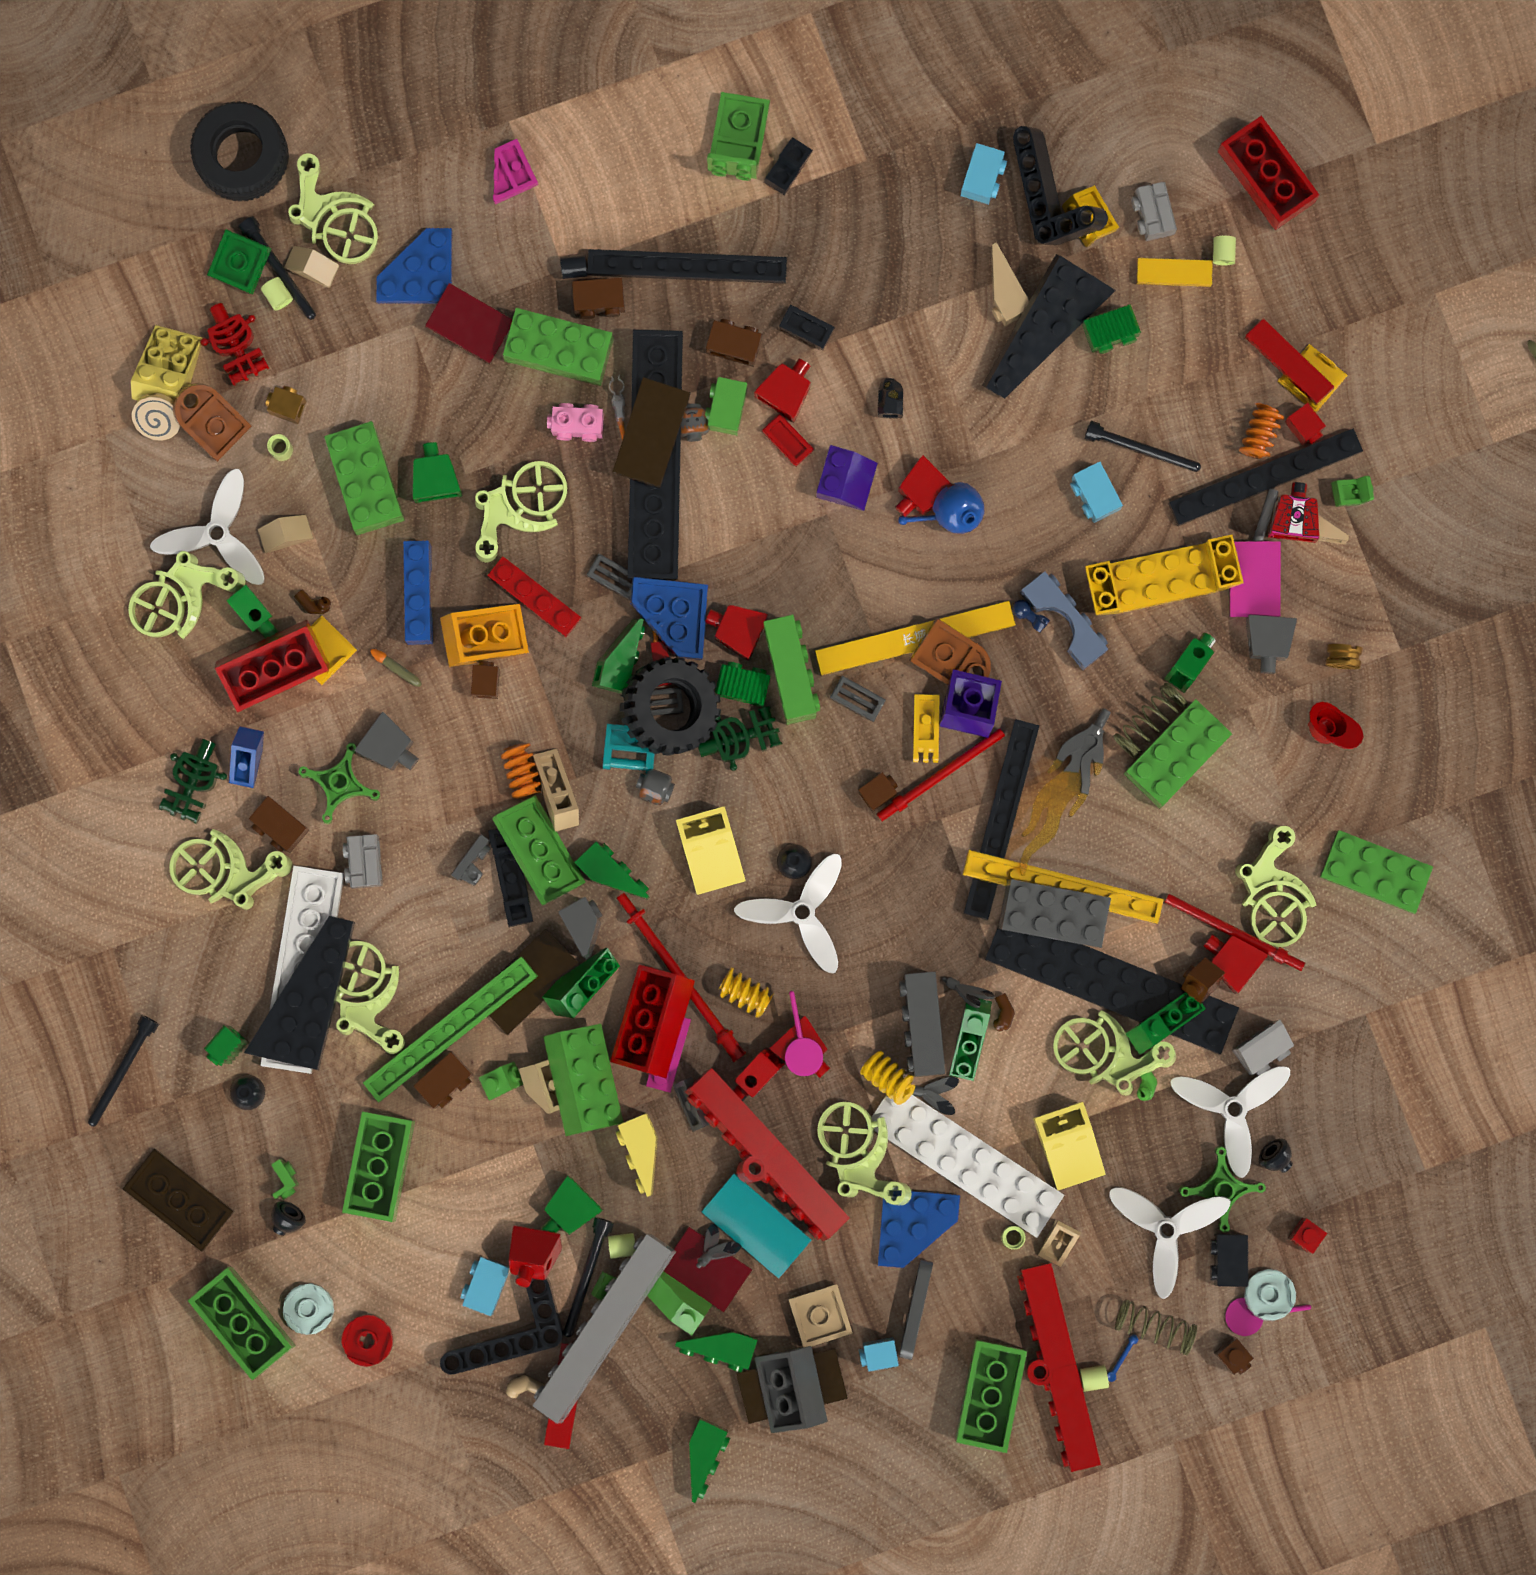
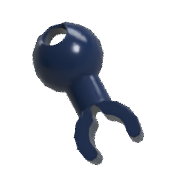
[1012,600,1050,633]

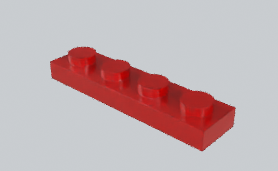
[487,556,582,638]

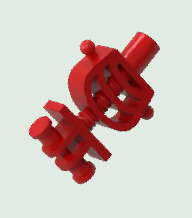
[200,303,270,386]

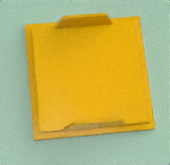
[1278,344,1348,413]
[311,616,357,685]

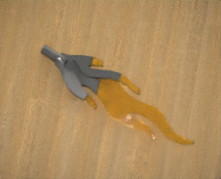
[1020,708,1111,876]

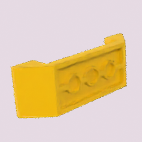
[1085,534,1244,615]

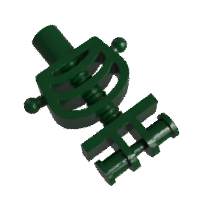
[698,706,783,771]
[159,739,227,824]

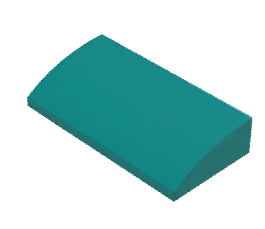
[702,1173,812,1278]

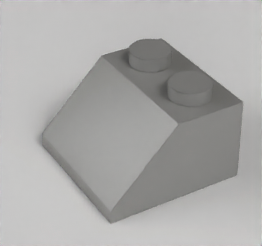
[1232,1020,1294,1076]

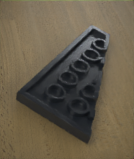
[982,254,1116,399]
[244,916,355,1071]

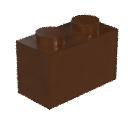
[572,278,625,319]
[706,319,762,367]
[249,796,309,853]
[414,1052,474,1109]

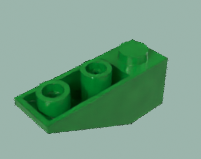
[592,618,645,693]
[574,842,650,900]
[543,947,620,1019]
[1125,992,1206,1054]
[949,999,992,1081]
[675,1331,758,1372]
[689,1417,730,1503]

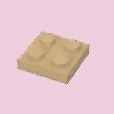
[789,1284,853,1347]

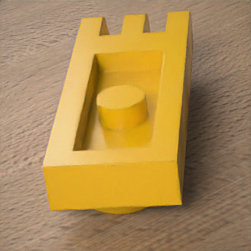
[913,694,940,763]

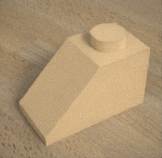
[519,1059,560,1114]

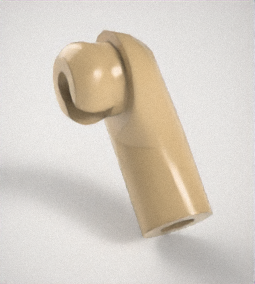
[506,1375,545,1398]

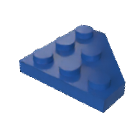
[376,228,452,304]
[630,577,708,660]
[878,1190,960,1268]

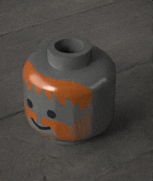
[681,404,710,442]
[636,769,675,805]

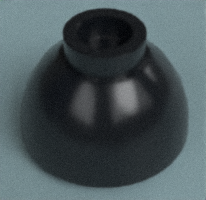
[777,844,812,879]
[230,1075,265,1110]
[1258,1138,1293,1173]
[271,1201,306,1236]

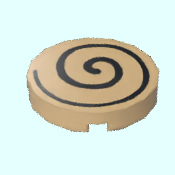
[132,393,180,441]

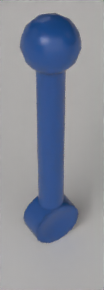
[898,515,936,525]
[1107,1334,1139,1382]

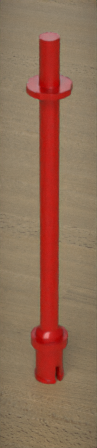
[616,893,746,1063]

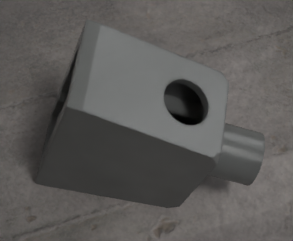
[1246,615,1297,674]
[354,712,419,771]

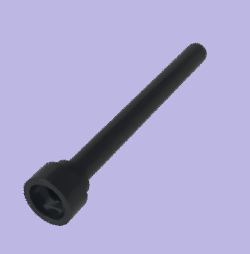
[238,216,316,320]
[1084,420,1201,472]
[88,1015,160,1127]
[563,1217,614,1337]

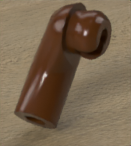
[294,589,331,614]
[993,993,1015,1032]

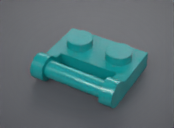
[603,724,655,773]

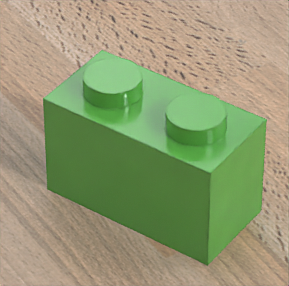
[705,377,748,436]

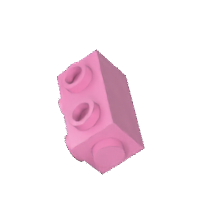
[547,403,604,442]

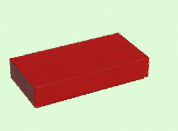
[762,414,814,467]

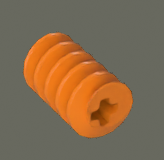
[1239,403,1285,459]
[501,743,541,799]

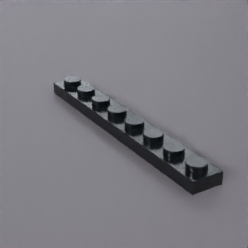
[587,249,787,284]
[1168,428,1363,527]
[963,719,1040,920]

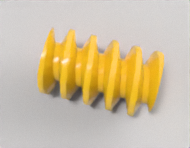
[718,967,775,1018]
[860,1051,915,1105]

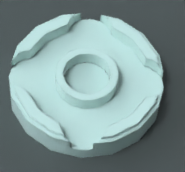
[1244,1269,1296,1321]
[283,1283,335,1335]

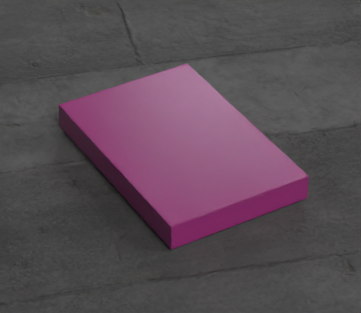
[1229,541,1281,617]

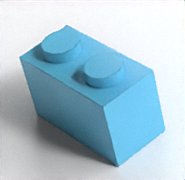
[961,143,1007,205]
[1070,462,1123,523]
[460,1256,510,1316]
[859,1337,899,1372]

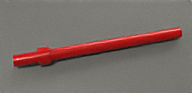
[877,728,1005,822]
[1165,894,1306,971]

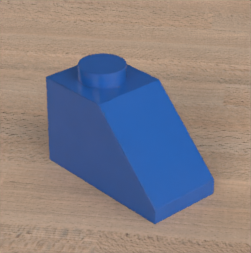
[229,726,264,788]

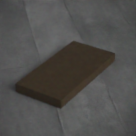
[612,377,691,488]
[489,929,580,1035]
[123,1149,235,1252]
[736,1348,848,1424]

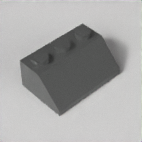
[558,897,603,960]
[755,1346,828,1433]

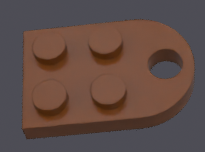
[173,383,252,462]
[909,618,991,685]

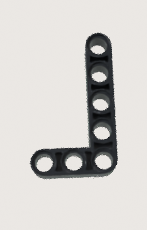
[1013,126,1108,246]
[440,1277,564,1375]

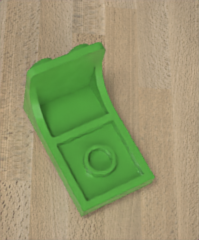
[707,92,770,181]

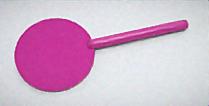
[785,991,823,1076]
[1225,1297,1311,1336]

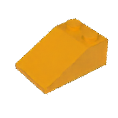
[440,604,529,667]

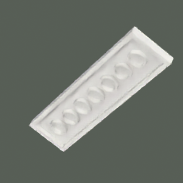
[261,866,345,1074]
[866,1095,1064,1238]

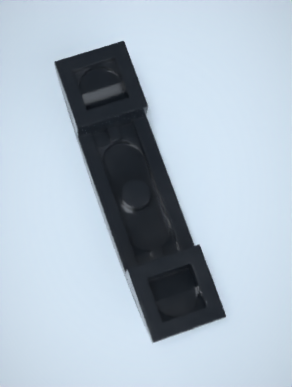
[488,828,534,927]

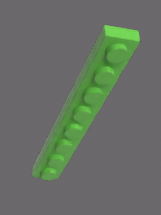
[363,956,538,1103]

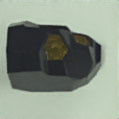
[878,378,903,419]

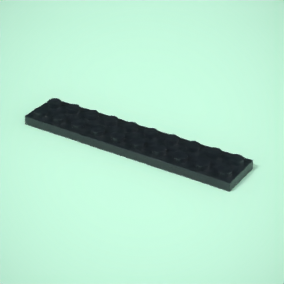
[628,330,683,580]
[985,925,1239,1055]

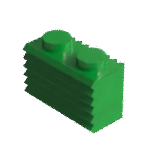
[1082,304,1141,354]
[715,661,771,707]
[204,1025,249,1066]

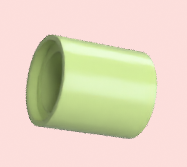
[1213,236,1236,265]
[261,277,293,311]
[267,434,293,461]
[1001,1225,1025,1249]
[608,1233,636,1259]
[1079,1365,1109,1392]

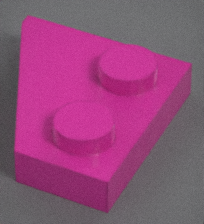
[493,139,538,205]

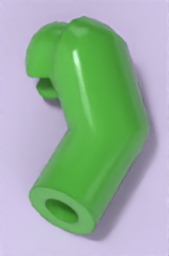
[1137,1072,1157,1101]

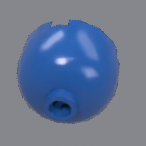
[933,482,985,534]

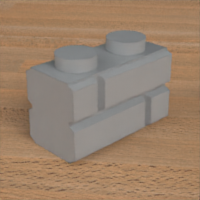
[1131,182,1177,241]
[343,834,383,889]

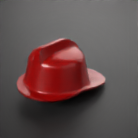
[1308,702,1364,749]

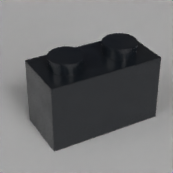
[1210,1234,1248,1287]

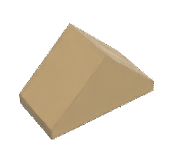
[284,246,339,288]
[258,515,313,554]
[1038,1220,1081,1267]

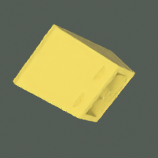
[131,325,203,401]
[676,806,746,895]
[1033,1102,1106,1191]
[615,1114,658,1197]

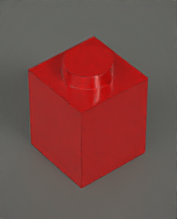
[1285,403,1326,446]
[1288,1217,1328,1254]

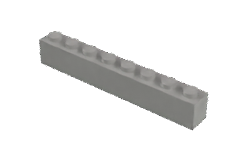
[533,1234,676,1424]

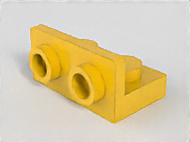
[1062,185,1119,247]

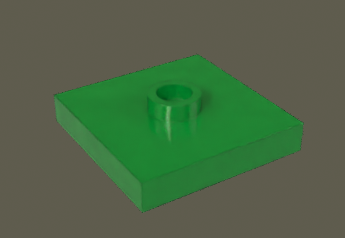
[207,229,272,294]

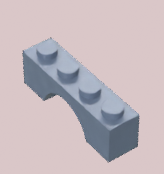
[1020,571,1108,670]

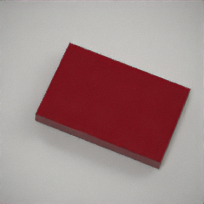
[425,283,513,365]
[664,1227,753,1312]

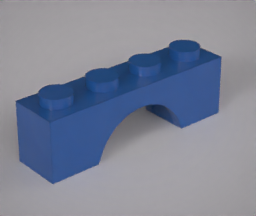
[403,541,433,645]

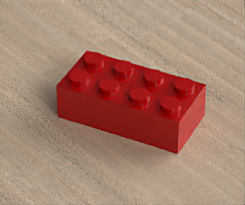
[1217,115,1320,231]
[215,620,329,713]
[610,965,695,1078]

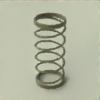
[1113,683,1188,758]
[1115,1299,1198,1356]

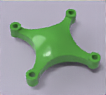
[298,743,380,824]
[1179,1146,1266,1233]

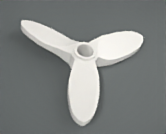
[150,469,265,585]
[734,854,841,973]
[1170,1067,1290,1178]
[1110,1187,1231,1299]

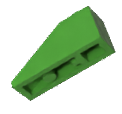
[647,1271,712,1335]

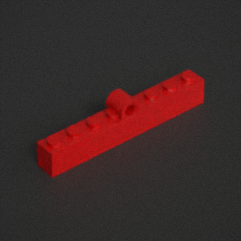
[684,1068,850,1241]
[1017,1262,1101,1472]

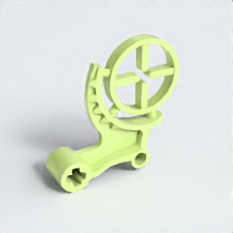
[288,153,378,264]
[475,461,567,563]
[129,551,245,639]
[1235,826,1316,947]
[169,829,293,910]
[336,941,405,1055]
[1053,1010,1176,1096]
[818,1102,912,1206]

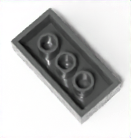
[998,879,1111,948]
[899,971,946,1077]

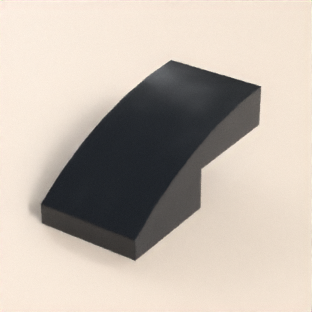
[764,137,813,195]

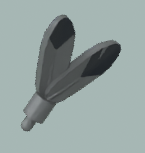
[942,977,995,1008]
[912,1077,959,1115]
[696,1224,741,1268]

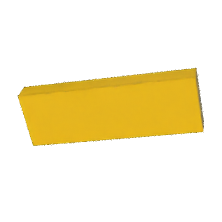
[1137,258,1213,287]

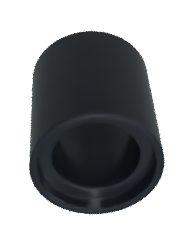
[560,254,587,279]

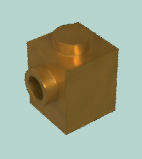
[265,386,307,424]

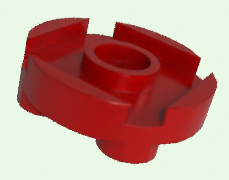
[341,1315,394,1367]

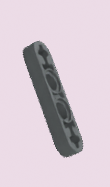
[899,1259,933,1360]

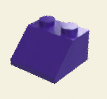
[816,445,878,511]
[939,670,1002,738]

